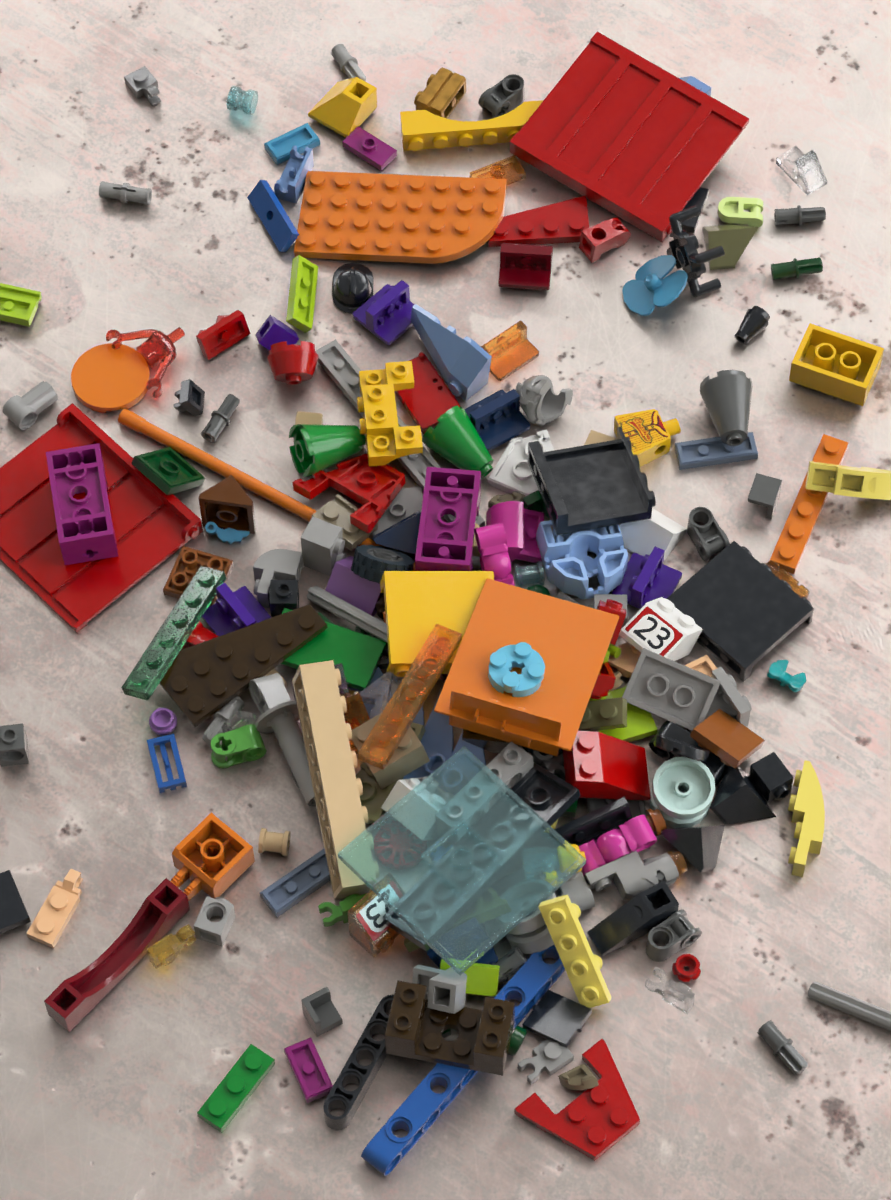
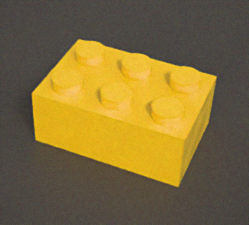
[789,323,884,406]

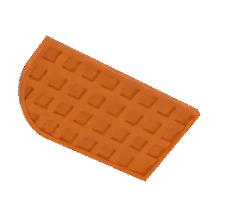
[294,171,507,264]

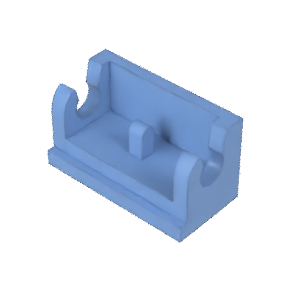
[274,145,314,203]

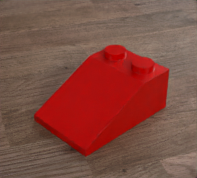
[562,731,651,801]

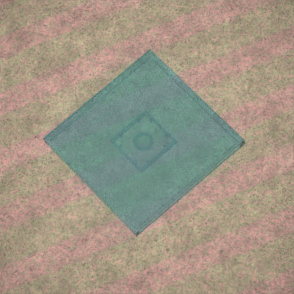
[338,746,586,975]

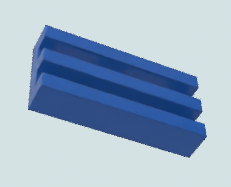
[147,734,187,793]

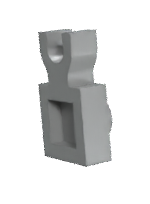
[517,1039,574,1085]

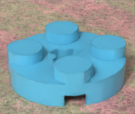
[488,642,545,697]

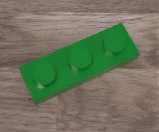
[197,1044,275,1133]

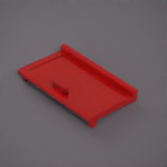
[395,352,460,434]

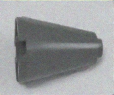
[700,370,753,446]

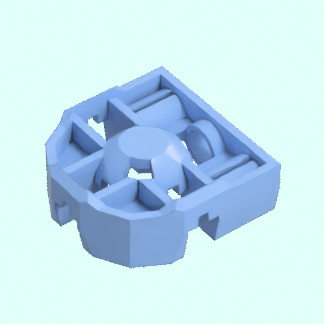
[536,520,628,599]

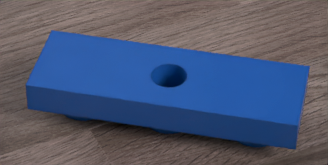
[247,180,299,252]

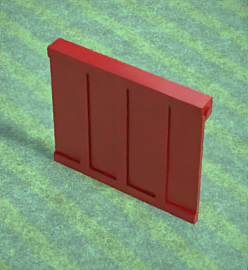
[510,31,749,242]
[0,403,203,633]

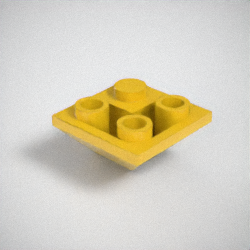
[308,77,377,138]

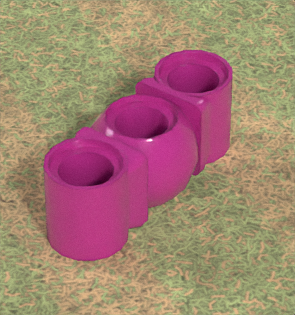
[475,523,515,586]
[579,815,657,876]

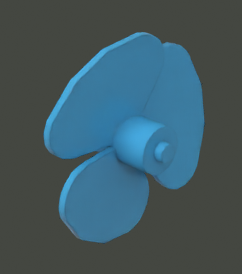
[622,255,688,316]

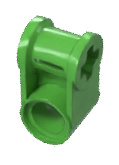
[211,724,267,769]

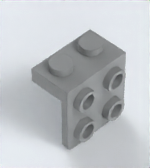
[686,666,752,733]

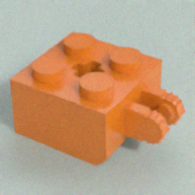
[171,813,255,901]

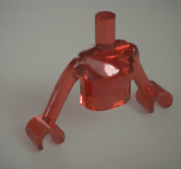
[106,327,185,398]

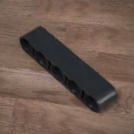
[323,994,394,1130]

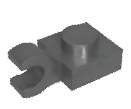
[124,66,161,106]

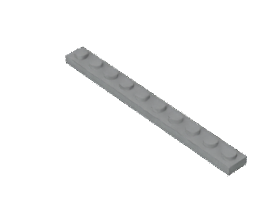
[316,339,485,527]

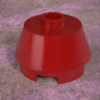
[267,341,319,385]

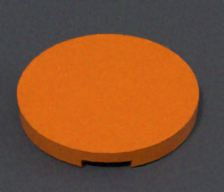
[71,343,150,413]

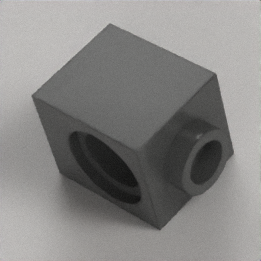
[0,723,29,767]

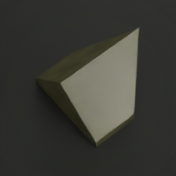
[702,224,758,270]

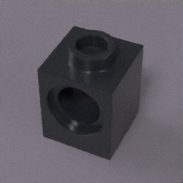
[270,580,300,617]
[749,752,794,803]

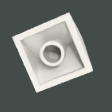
[619,508,687,561]

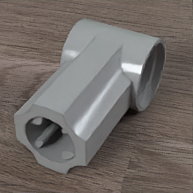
[3,381,58,430]

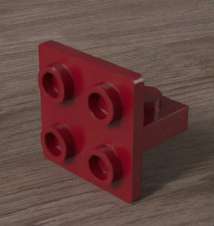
[498,243,553,290]

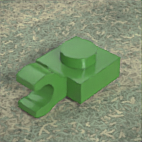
[318,893,370,927]

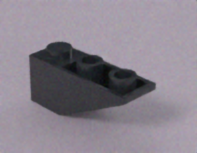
[587,881,679,957]

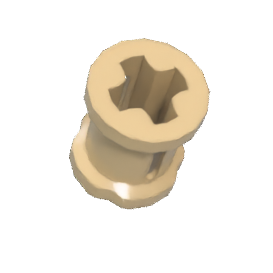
[258,828,291,856]

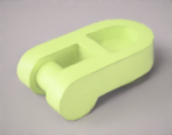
[717,197,763,227]

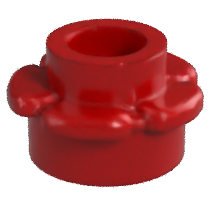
[672,954,701,982]

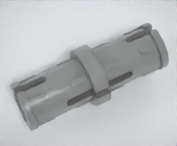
[99,181,152,205]

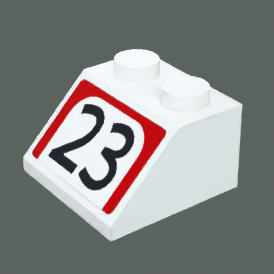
[619,597,703,661]

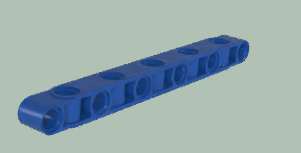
[361,937,588,1176]

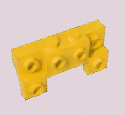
[357,361,423,466]

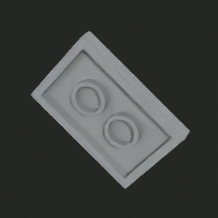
[622,648,721,730]

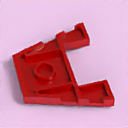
[292,453,406,533]
[514,1039,640,1161]

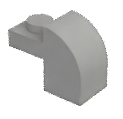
[253,549,303,608]
[412,965,467,1014]

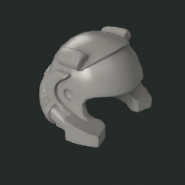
[515,375,573,426]

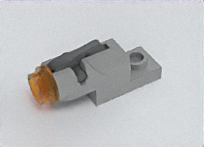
[584,851,688,900]

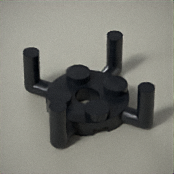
[667,205,725,297]

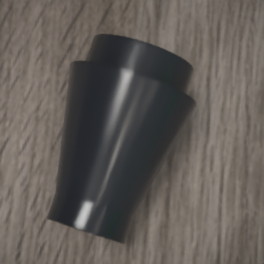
[734,306,770,345]

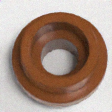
[645,808,667,837]

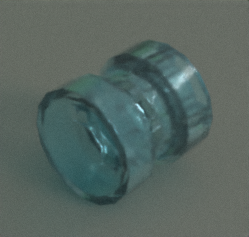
[227,85,258,115]

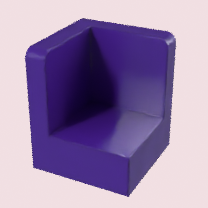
[255,314,299,350]

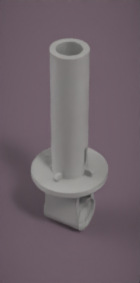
[249,673,316,806]

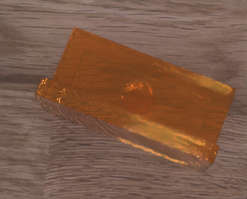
[481,320,539,381]

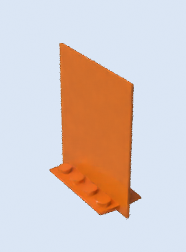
[434,578,619,756]

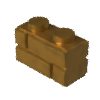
[414,67,466,119]

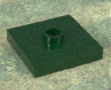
[131,447,205,495]

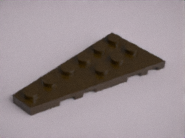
[144,604,328,727]

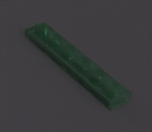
[121,566,227,701]

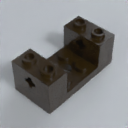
[385,980,515,1076]

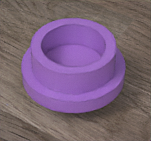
[149,708,177,735]

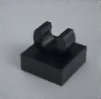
[173,379,205,416]

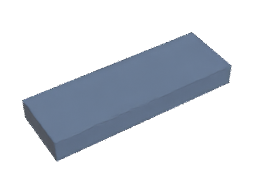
[674,432,758,470]
[260,849,331,917]

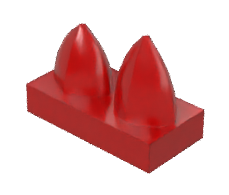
[196,310,251,360]

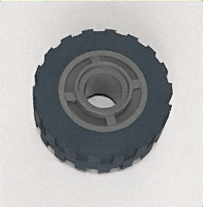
[351,545,414,584]

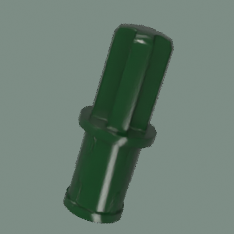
[771,257,823,280]

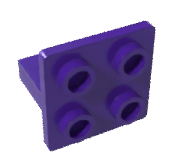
[353,280,415,345]
[612,546,682,609]
[201,583,272,637]

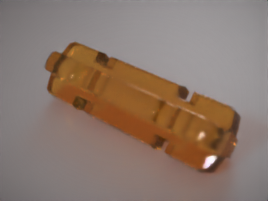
[766,560,810,599]

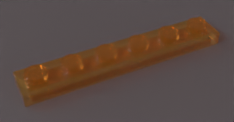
[358,623,462,770]

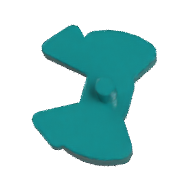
[767,660,807,692]

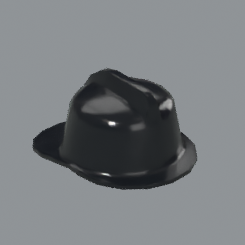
[332,263,374,314]

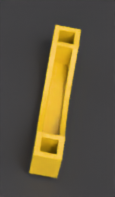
[400,100,543,151]

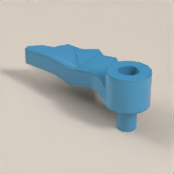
[205,522,250,544]

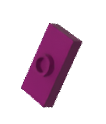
[342,126,397,171]
[284,1037,333,1103]

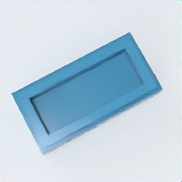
[264,123,320,165]

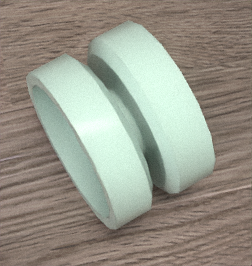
[650,757,715,828]

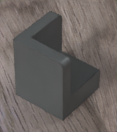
[748,473,782,519]
[301,987,343,1037]

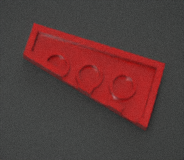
[488,195,589,247]

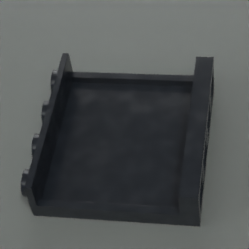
[528,427,656,535]
[666,541,814,682]

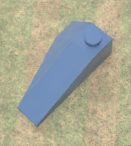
[411,304,492,401]

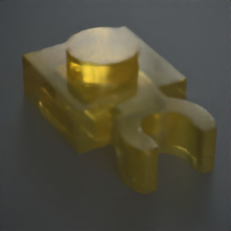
[147,924,196,969]

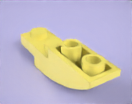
[805,461,891,500]
[788,760,825,877]

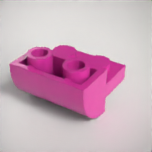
[486,501,544,564]

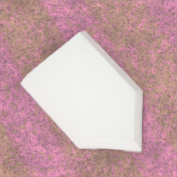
[488,429,554,497]

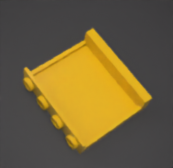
[380,571,494,677]

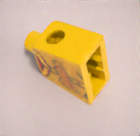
[614,409,681,467]

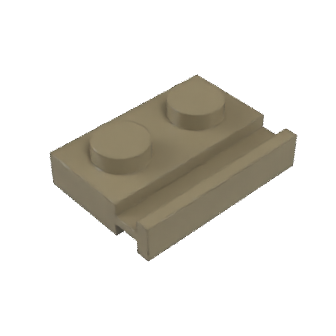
[312,494,378,551]

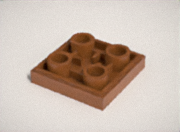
[163,546,234,608]
[690,709,765,768]

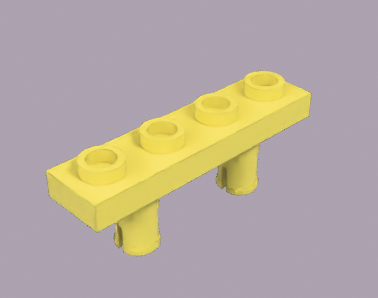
[539,894,611,1008]

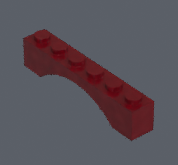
[44,878,190,1032]

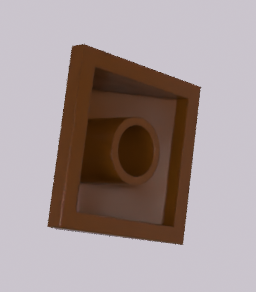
[198,475,256,534]

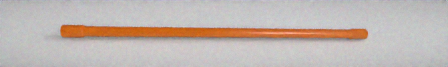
[118,408,415,571]

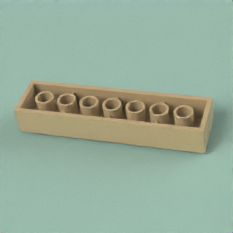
[292,660,379,900]

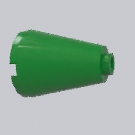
[422,405,494,479]
[289,424,366,477]

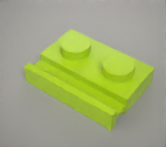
[0,283,42,327]

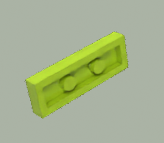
[286,255,318,333]

